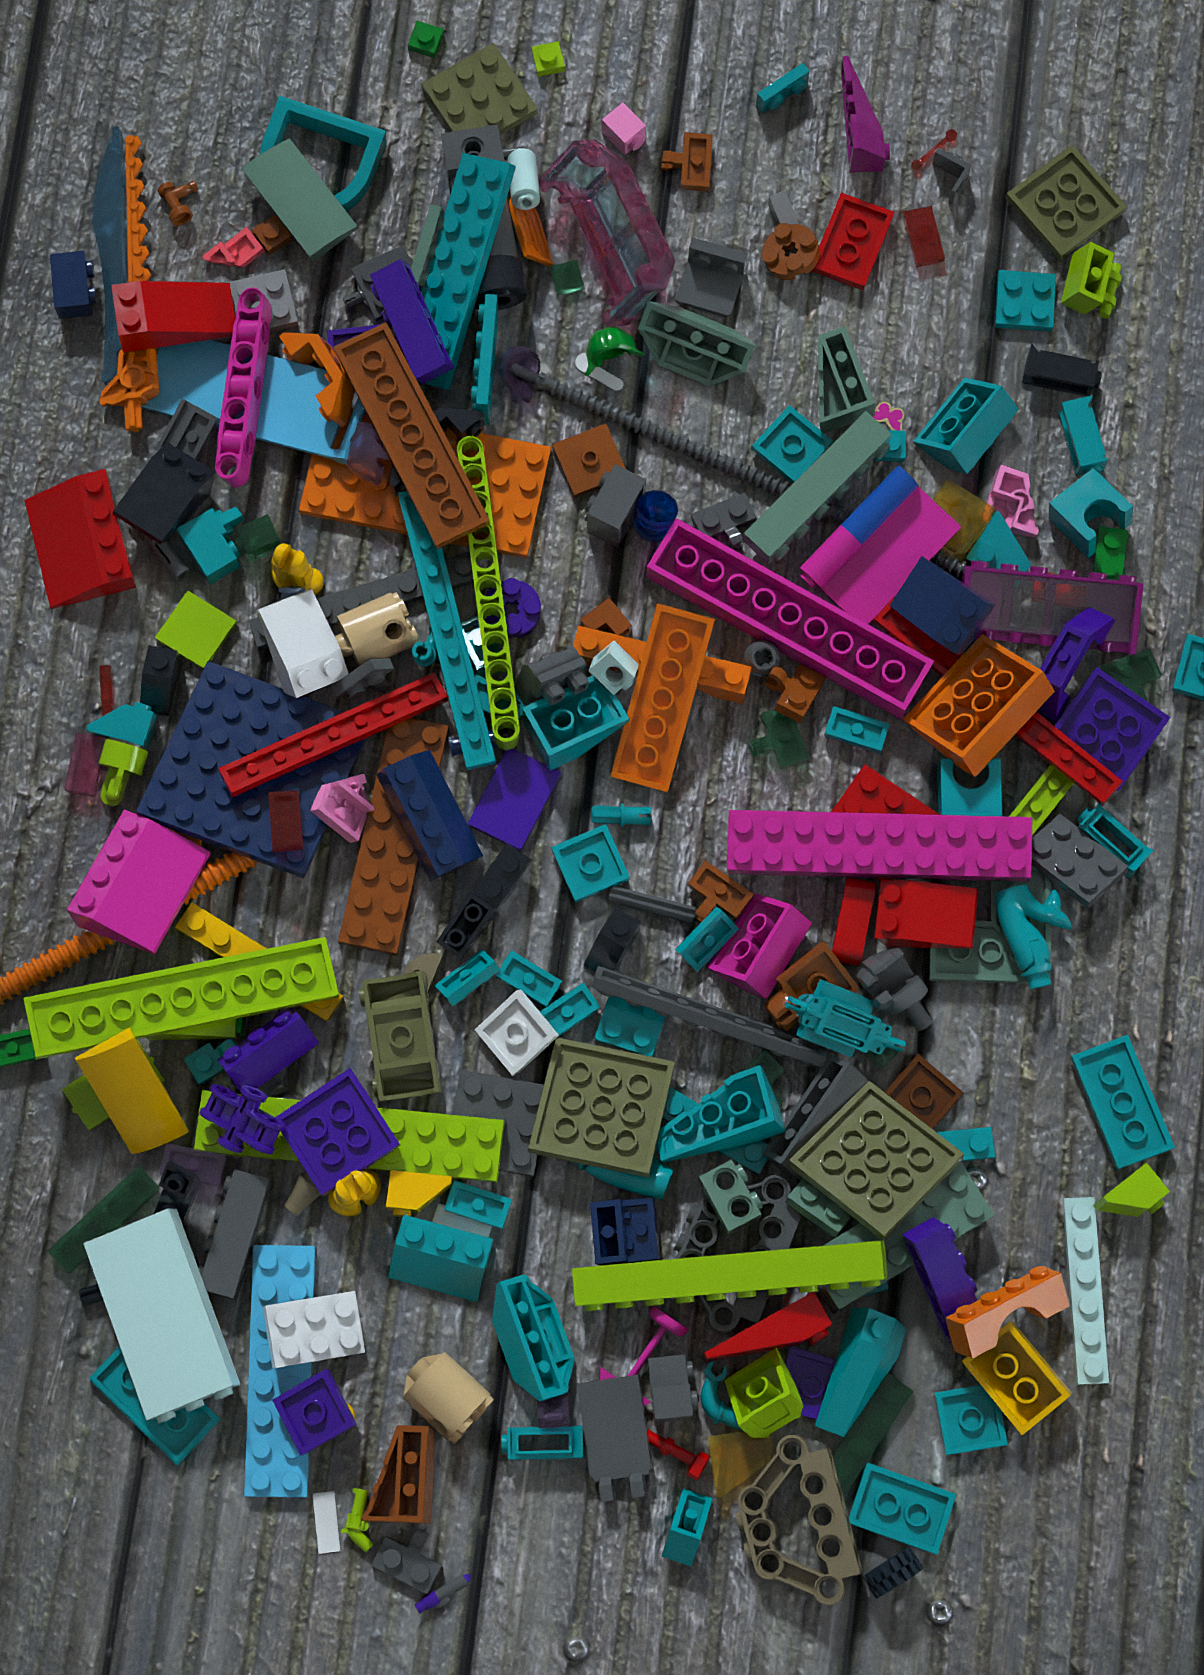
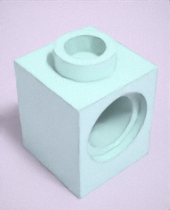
[588,641,639,695]

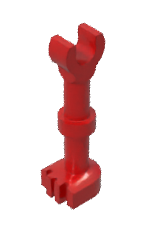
[647,1429,710,1481]

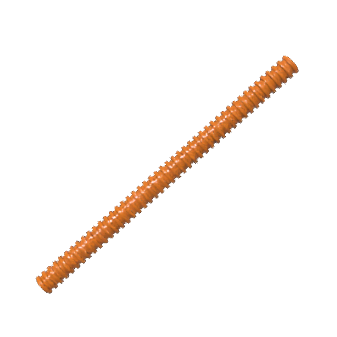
[0,852,262,1005]

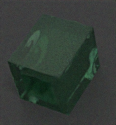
[234,514,281,562]

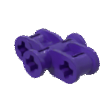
[199,1084,286,1154]

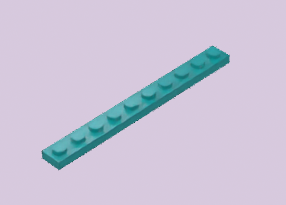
[398,491,496,771]

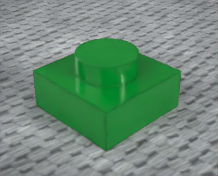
[407,21,444,58]

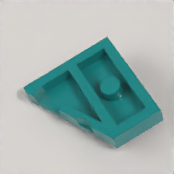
[966,511,1032,589]

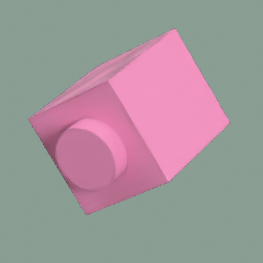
[602,102,646,155]

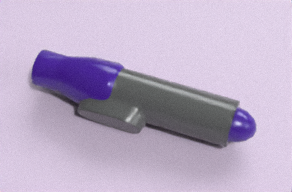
[415,1574,471,1614]

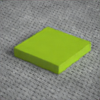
[155,591,238,670]

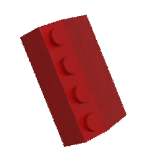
[24,469,137,609]

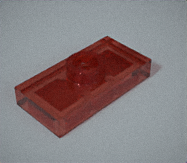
[903,206,945,267]
[268,790,303,852]

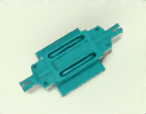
[785,979,906,1058]

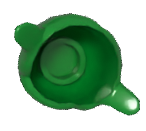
[585,326,645,376]

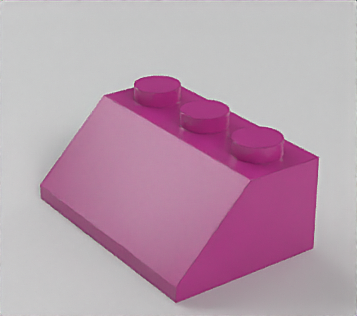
[707,892,812,999]

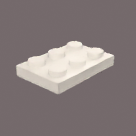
[263,1291,365,1369]

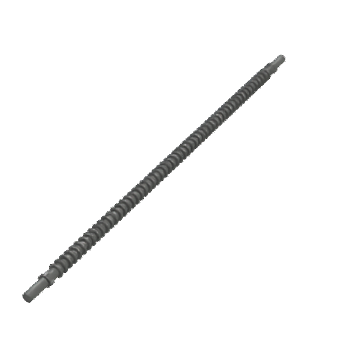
[510,363,1016,595]

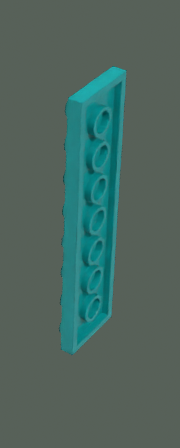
[403,153,516,390]

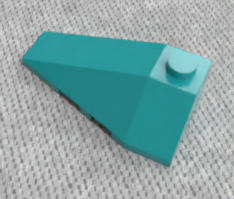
[657,1065,786,1163]
[815,1307,907,1437]

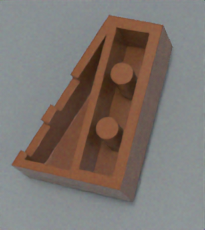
[361,1425,436,1524]

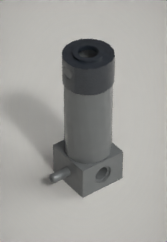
[441,124,527,311]

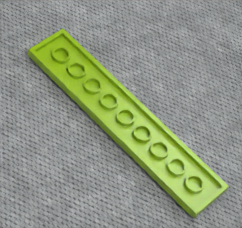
[23,937,339,1060]
[194,1090,505,1183]

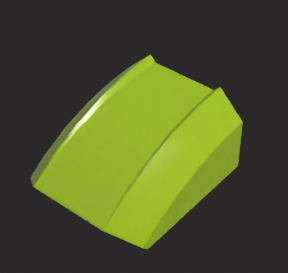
[724,1348,803,1438]

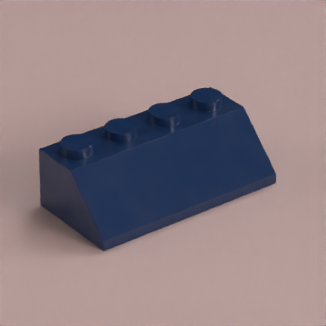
[377,749,483,882]

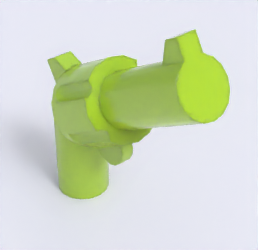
[340,1488,374,1553]

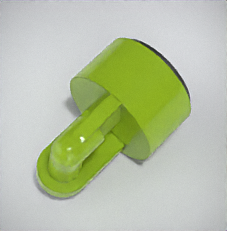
[98,737,149,806]

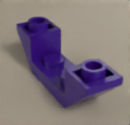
[1036,607,1116,723]

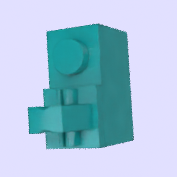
[177,506,244,585]

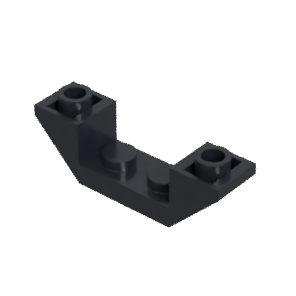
[390,408,485,497]
[154,1160,201,1227]

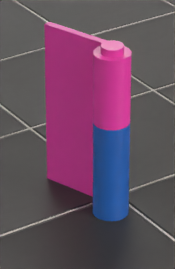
[800,466,962,625]

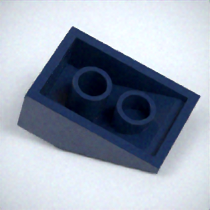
[890,556,996,654]

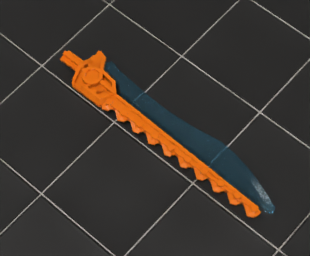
[92,126,160,432]

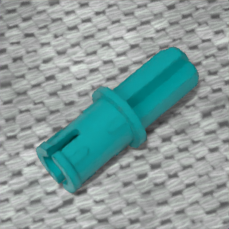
[591,803,651,827]

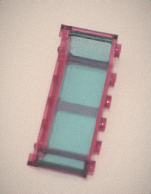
[538,139,676,327]

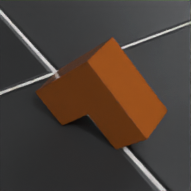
[580,598,632,636]

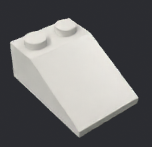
[257,589,348,698]

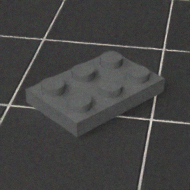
[1031,814,1129,909]

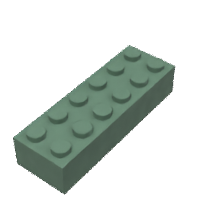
[818,1163,994,1315]

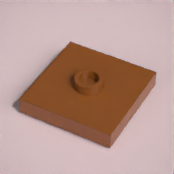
[552,423,626,498]

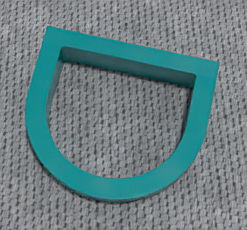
[260,95,387,212]

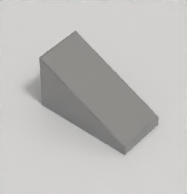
[768,190,799,225]

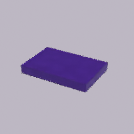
[468,749,561,852]

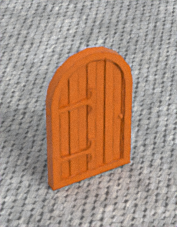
[509,198,554,267]

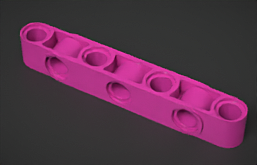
[215,287,272,488]

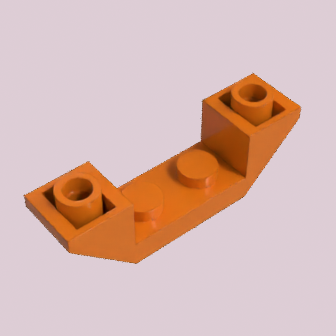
[279,332,355,428]

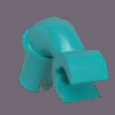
[412,626,437,667]
[700,1361,744,1432]

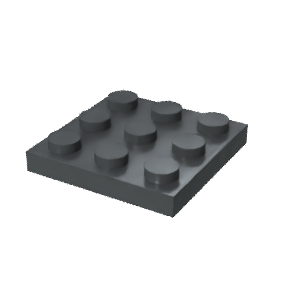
[452,1070,544,1177]

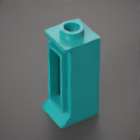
[1058,395,1108,476]
[1077,803,1154,879]
[501,1425,583,1461]

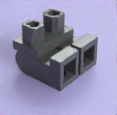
[514,645,589,706]

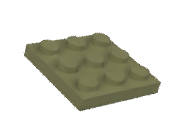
[421,43,538,135]
[1005,145,1127,260]

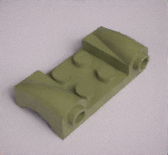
[359,971,442,1102]

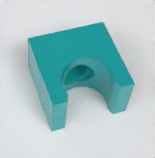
[1049,468,1133,558]
[937,759,1002,816]

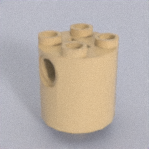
[335,592,420,667]
[403,1352,494,1444]

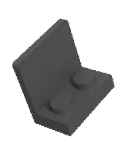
[676,237,748,318]

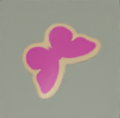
[872,402,904,431]

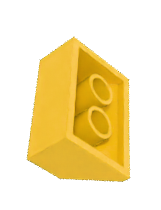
[962,1320,1072,1435]

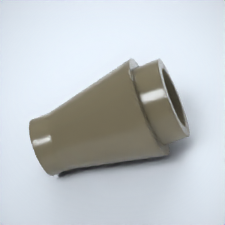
[284,1171,321,1216]

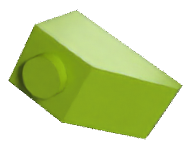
[1093,1162,1170,1217]

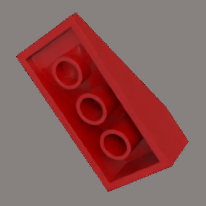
[111,281,236,353]
[702,1292,832,1363]

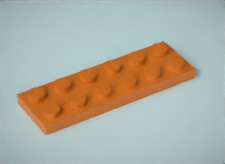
[610,603,715,792]

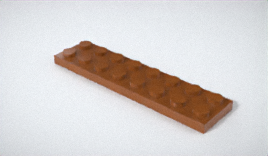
[334,322,490,549]
[338,718,449,956]

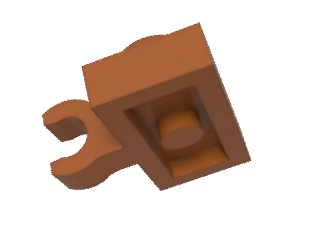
[661,132,713,192]
[765,664,826,723]
[688,860,754,923]

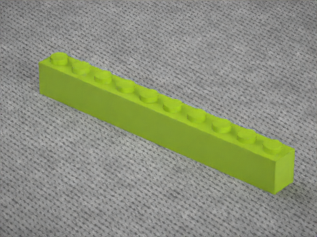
[572,1240,888,1311]

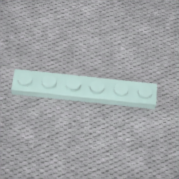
[1062,1197,1109,1385]

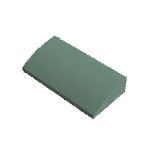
[241,138,358,262]

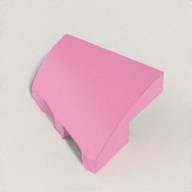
[980,465,1039,538]

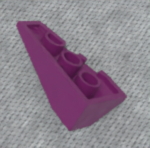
[840,56,890,173]

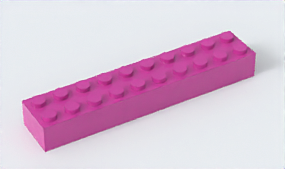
[646,518,934,720]
[727,810,1032,882]

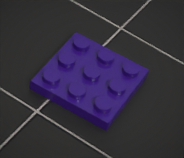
[1055,667,1171,791]
[276,1068,401,1197]

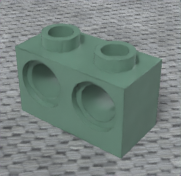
[698,1159,763,1235]

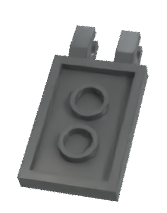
[577,1374,653,1502]

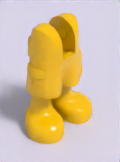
[271,543,324,595]
[328,1169,382,1217]

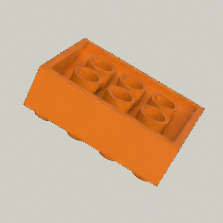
[903,634,1055,777]

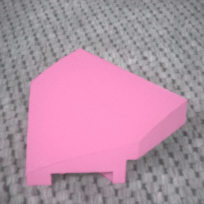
[310,774,374,843]

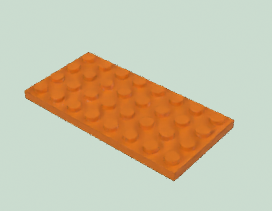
[299,408,551,559]

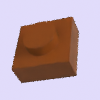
[252,214,292,255]

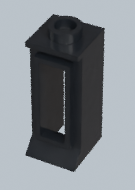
[1022,343,1102,397]

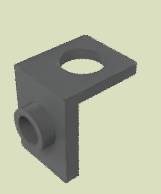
[932,148,972,204]

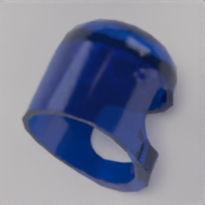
[633,490,678,542]

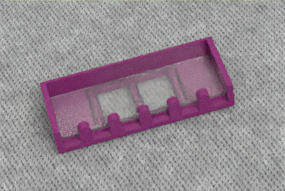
[962,560,1144,655]

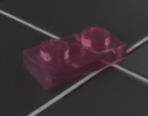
[64,732,106,797]

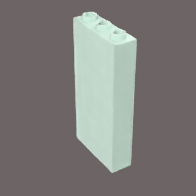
[83,1208,241,1423]

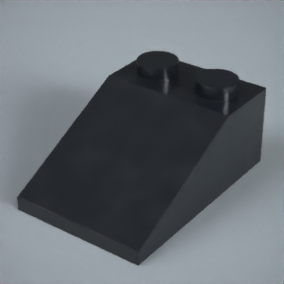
[113,442,216,545]

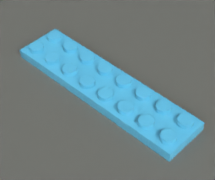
[244,1245,316,1498]

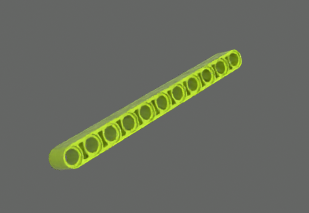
[457,436,520,750]

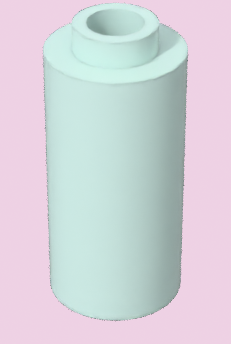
[508,149,540,210]

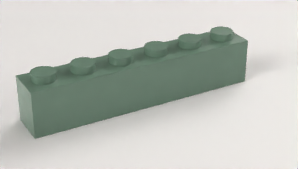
[743,411,891,565]

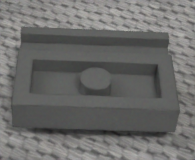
[155,399,220,461]

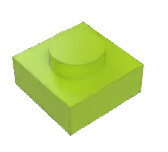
[531,41,565,77]

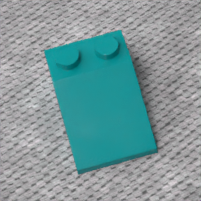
[522,675,629,771]

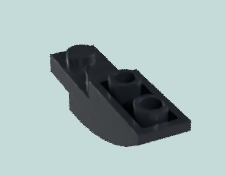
[436,843,532,959]

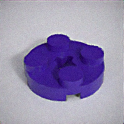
[485,578,541,638]

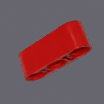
[832,877,876,967]

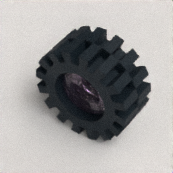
[862,1547,924,1599]

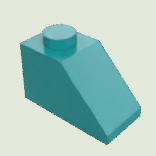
[86,702,158,751]
[661,1488,713,1566]

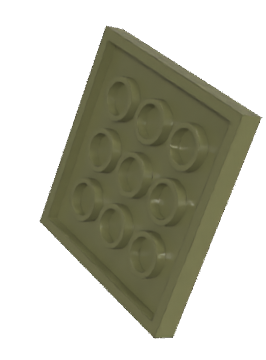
[528,1037,675,1178]
[789,1081,964,1240]

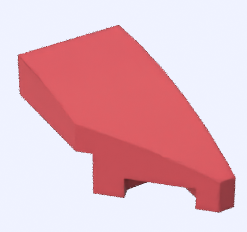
[202,226,266,268]

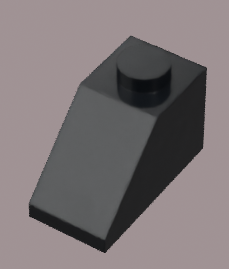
[140,645,182,716]
[584,907,641,972]

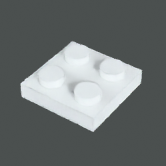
[475,989,559,1076]

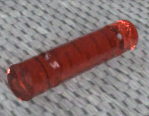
[99,665,113,716]

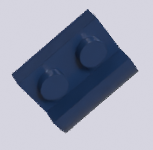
[590,1197,660,1265]

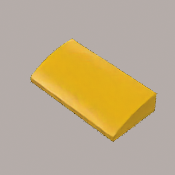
[75,1027,189,1154]

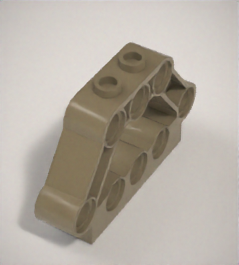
[736,1435,864,1605]

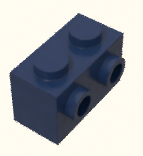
[50,251,97,319]

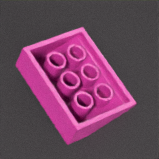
[67,810,210,955]

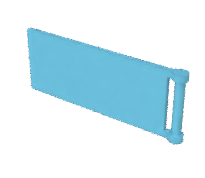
[141,340,365,465]

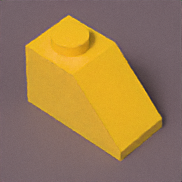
[386,1170,453,1217]

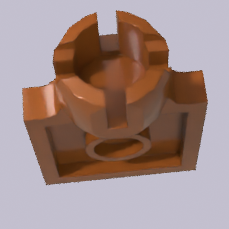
[764,941,860,1031]

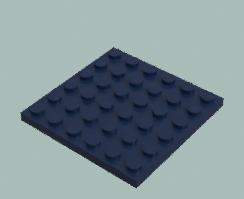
[136,661,367,879]

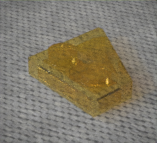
[707,1431,774,1498]

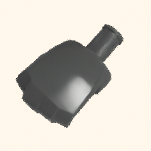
[856,947,933,1031]

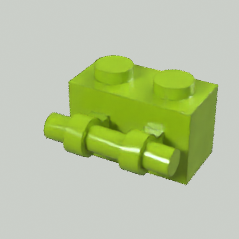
[1061,242,1122,319]

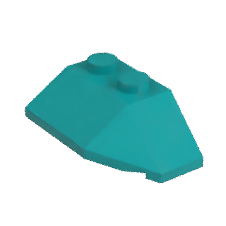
[492,1274,575,1402]

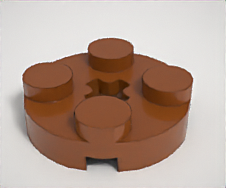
[761,223,820,280]

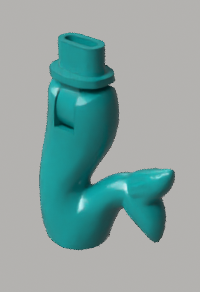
[995,885,1072,990]
[569,1145,674,1200]

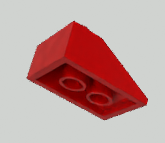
[875,880,978,949]

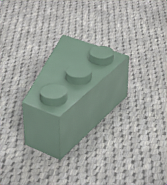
[818,326,875,433]

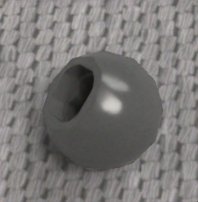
[743,639,781,677]

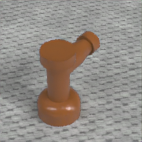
[157,180,198,226]

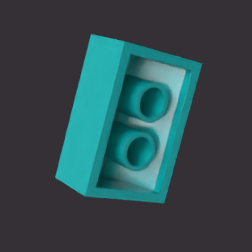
[913,377,1019,474]
[388,1214,494,1302]

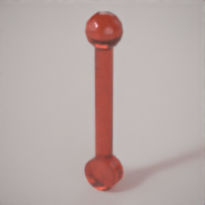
[911,129,957,171]

